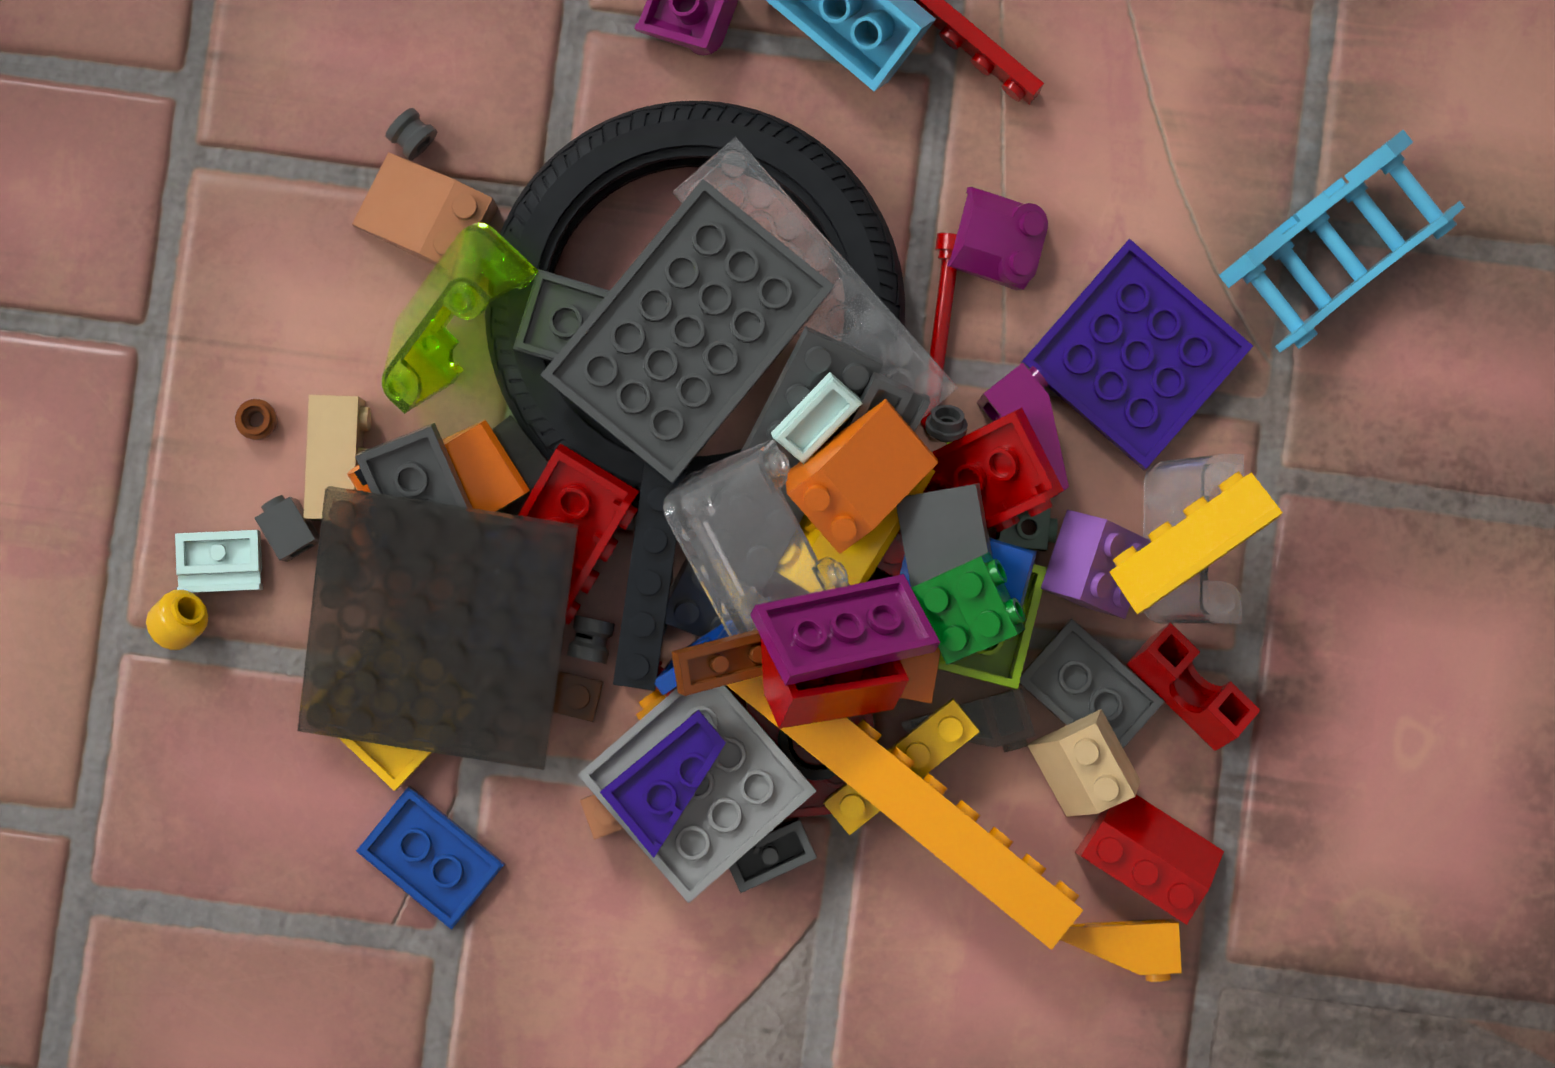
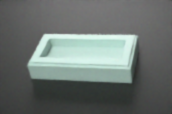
[771,372,863,464]

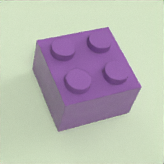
[1041,510,1151,619]

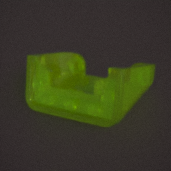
[382,222,539,414]

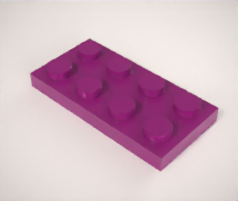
[750,574,940,686]

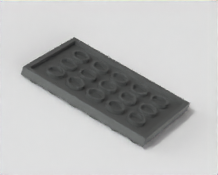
[541,179,835,484]

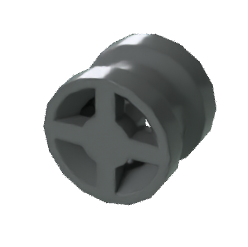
[385,108,438,160]

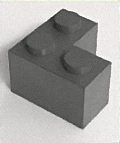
[729,817,817,893]

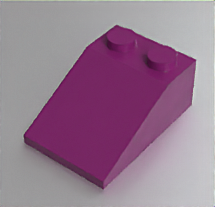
[977,362,1069,498]

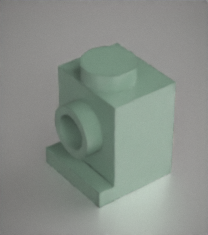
[996,509,1058,551]

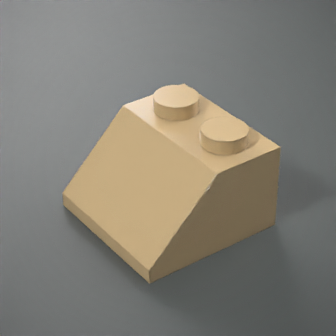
[1028,709,1140,817]

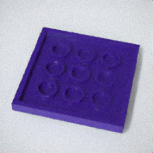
[1021,239,1253,470]

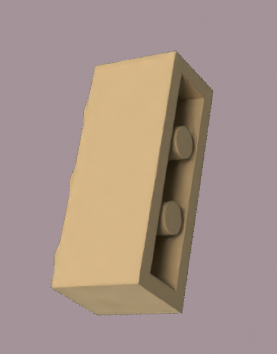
[303,395,371,522]

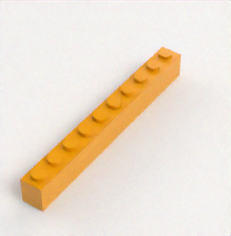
[727,675,1083,950]

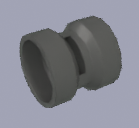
[567,615,615,664]

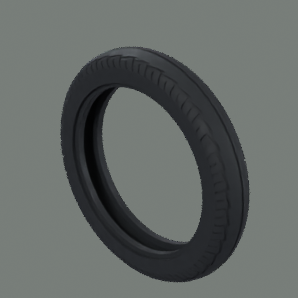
[485,101,905,519]

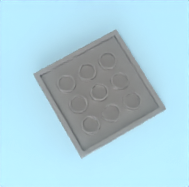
[578,685,816,903]

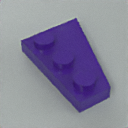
[600,710,726,858]

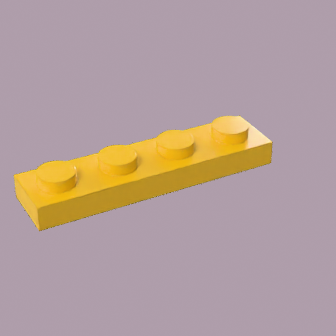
[823,698,980,836]

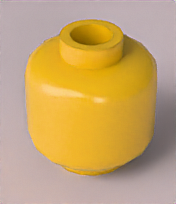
[146,590,209,650]

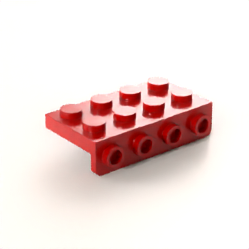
[923,407,1064,532]
[507,443,640,632]

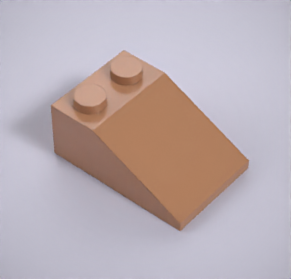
[352,152,498,279]

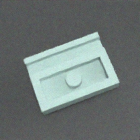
[175,530,263,593]

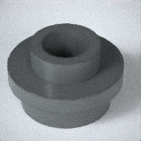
[925,405,968,443]

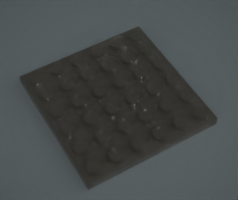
[297,486,579,770]

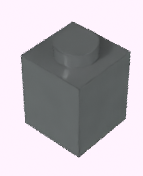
[255,495,322,562]

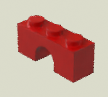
[1126,623,1260,751]

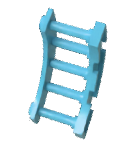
[1219,130,1465,352]

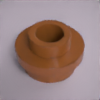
[235,399,277,440]

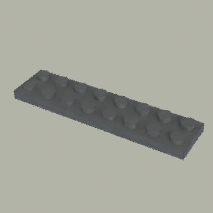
[665,326,883,637]

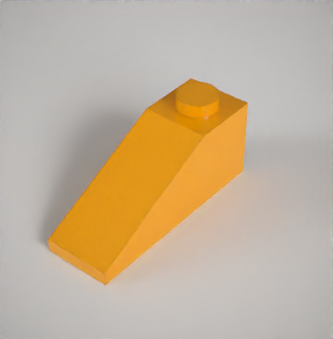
[1060,918,1182,982]

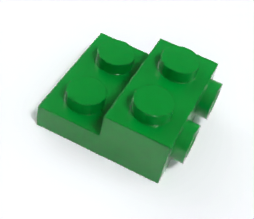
[911,552,1025,665]

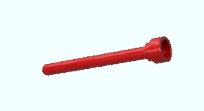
[921,233,957,429]

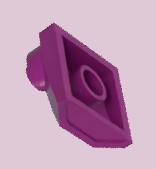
[634,0,738,56]
[947,187,1048,290]

